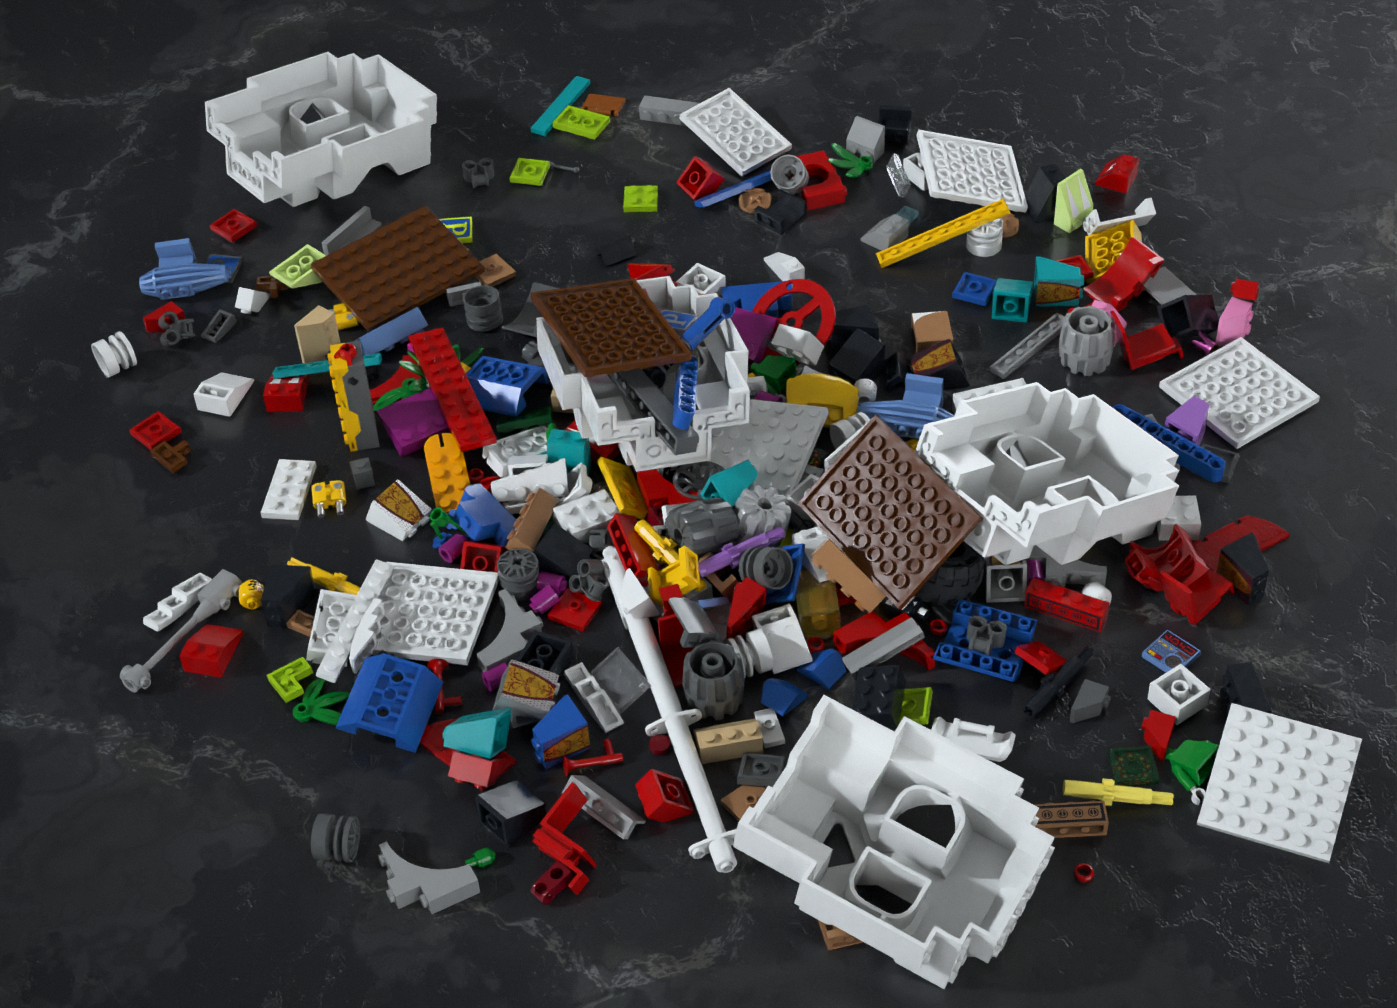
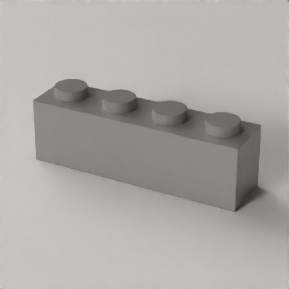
[639,95,700,126]

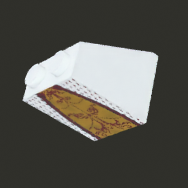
[365,479,432,541]

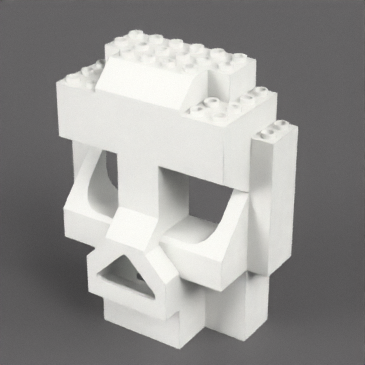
[205,52,437,207]
[536,276,750,472]
[915,382,1179,565]
[733,695,1055,989]

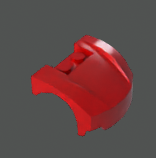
[1125,524,1209,591]

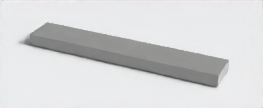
[990,312,1065,379]

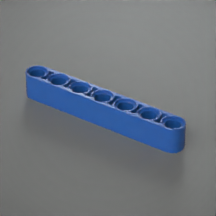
[672,356,698,430]
[1112,404,1225,482]

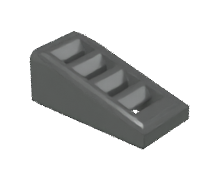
[201,309,237,343]

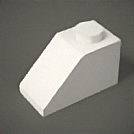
[235,287,270,314]

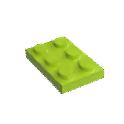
[553,105,610,140]

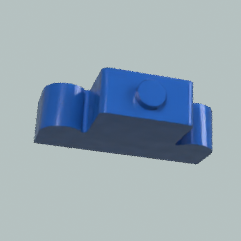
[721,281,793,318]
[453,484,516,546]

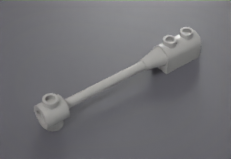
[120,569,242,693]

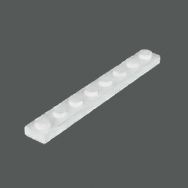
[316,559,394,683]

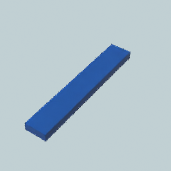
[694,170,772,208]

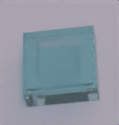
[896,206,919,225]

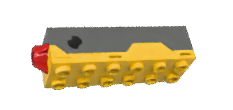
[327,340,380,452]

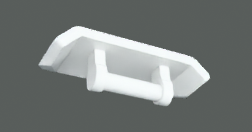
[931,717,1016,762]

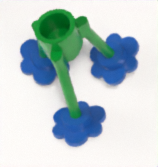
[430,507,474,549]

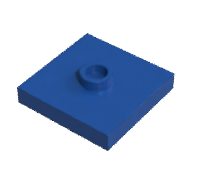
[952,272,997,306]

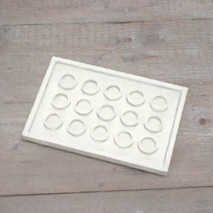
[679,88,792,176]

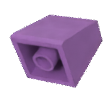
[1165,395,1209,446]

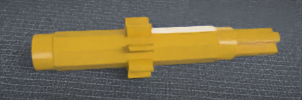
[634,519,707,592]
[287,557,361,595]

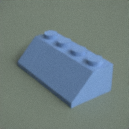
[355,307,428,355]

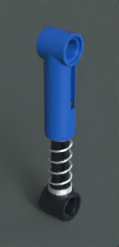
[642,297,735,388]

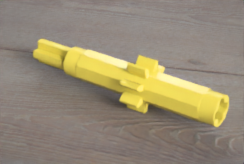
[1062,778,1174,806]

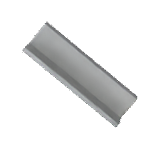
[322,206,382,256]
[842,617,925,679]
[562,775,646,839]

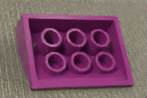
[730,307,777,366]
[376,388,452,457]

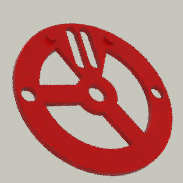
[752,279,836,365]

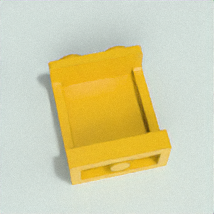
[648,545,700,607]

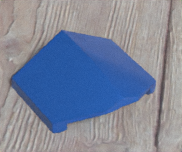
[797,649,846,691]
[761,678,809,716]

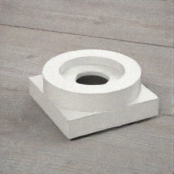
[555,463,592,507]

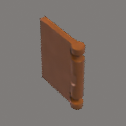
[581,94,626,117]

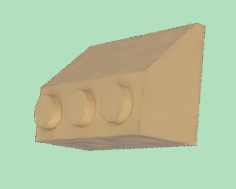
[294,305,341,363]
[693,718,763,764]

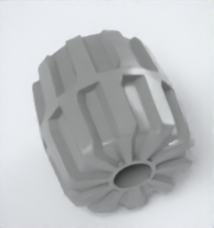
[1059,306,1115,376]
[733,485,791,547]

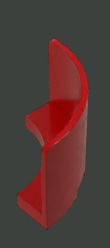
[1083,237,1164,312]

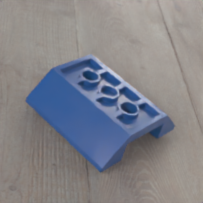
[466,356,550,417]
[933,599,1037,682]
[336,654,443,753]

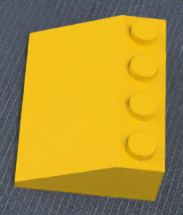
[1085,219,1142,283]

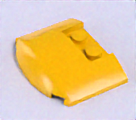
[786,373,858,428]

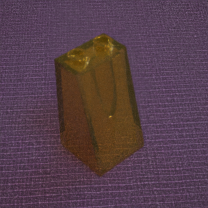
[796,569,841,639]

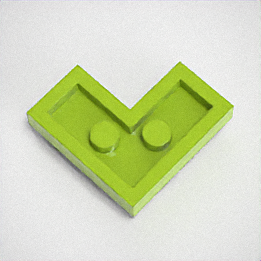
[267,657,313,703]

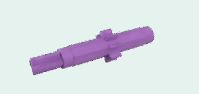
[698,527,786,578]

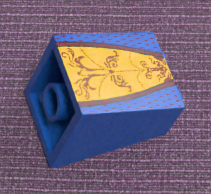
[531,694,590,770]

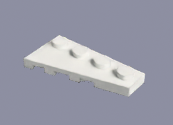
[491,458,569,502]

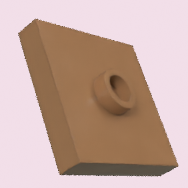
[475,254,516,287]
[721,784,766,822]

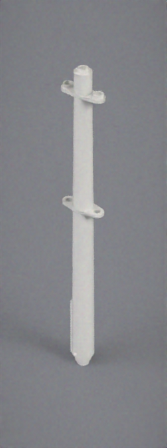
[601,546,737,873]

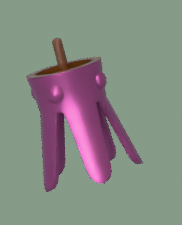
[1192,332,1218,355]

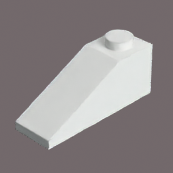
[764,252,805,288]

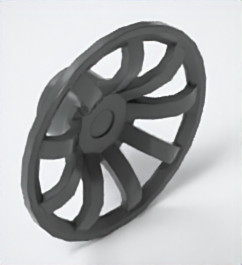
[673,461,725,500]

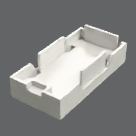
[482,425,549,478]
[306,589,357,667]

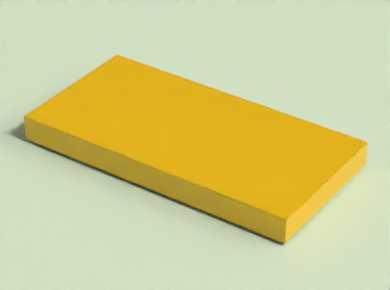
[597,457,648,520]

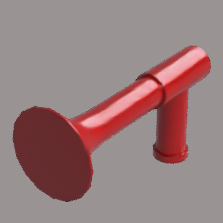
[427,659,462,714]
[563,739,623,777]

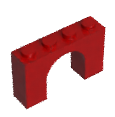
[790,150,847,211]

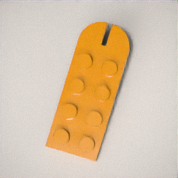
[424,433,470,513]

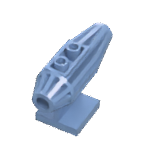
[139,238,231,300]
[857,373,954,439]

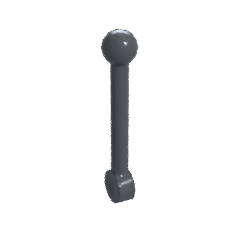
[550,162,579,173]

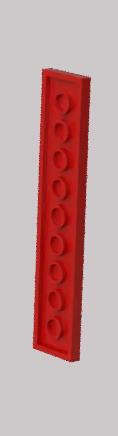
[409,328,497,452]

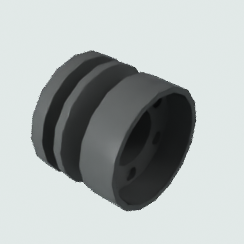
[463,285,503,331]
[739,547,793,590]
[497,548,540,601]
[311,813,360,862]

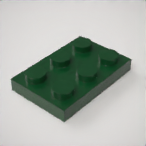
[496,406,553,434]

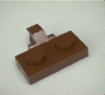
[256,276,290,298]
[150,440,191,474]

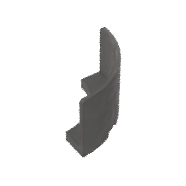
[502,282,560,337]
[668,598,724,648]

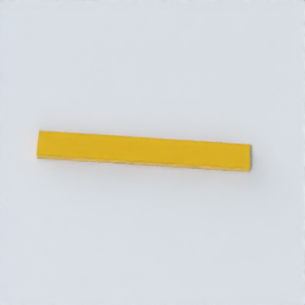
[876,198,1010,268]

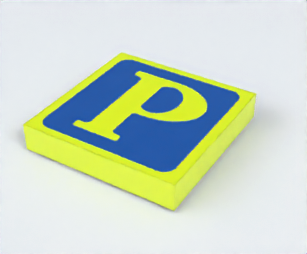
[439,217,472,243]

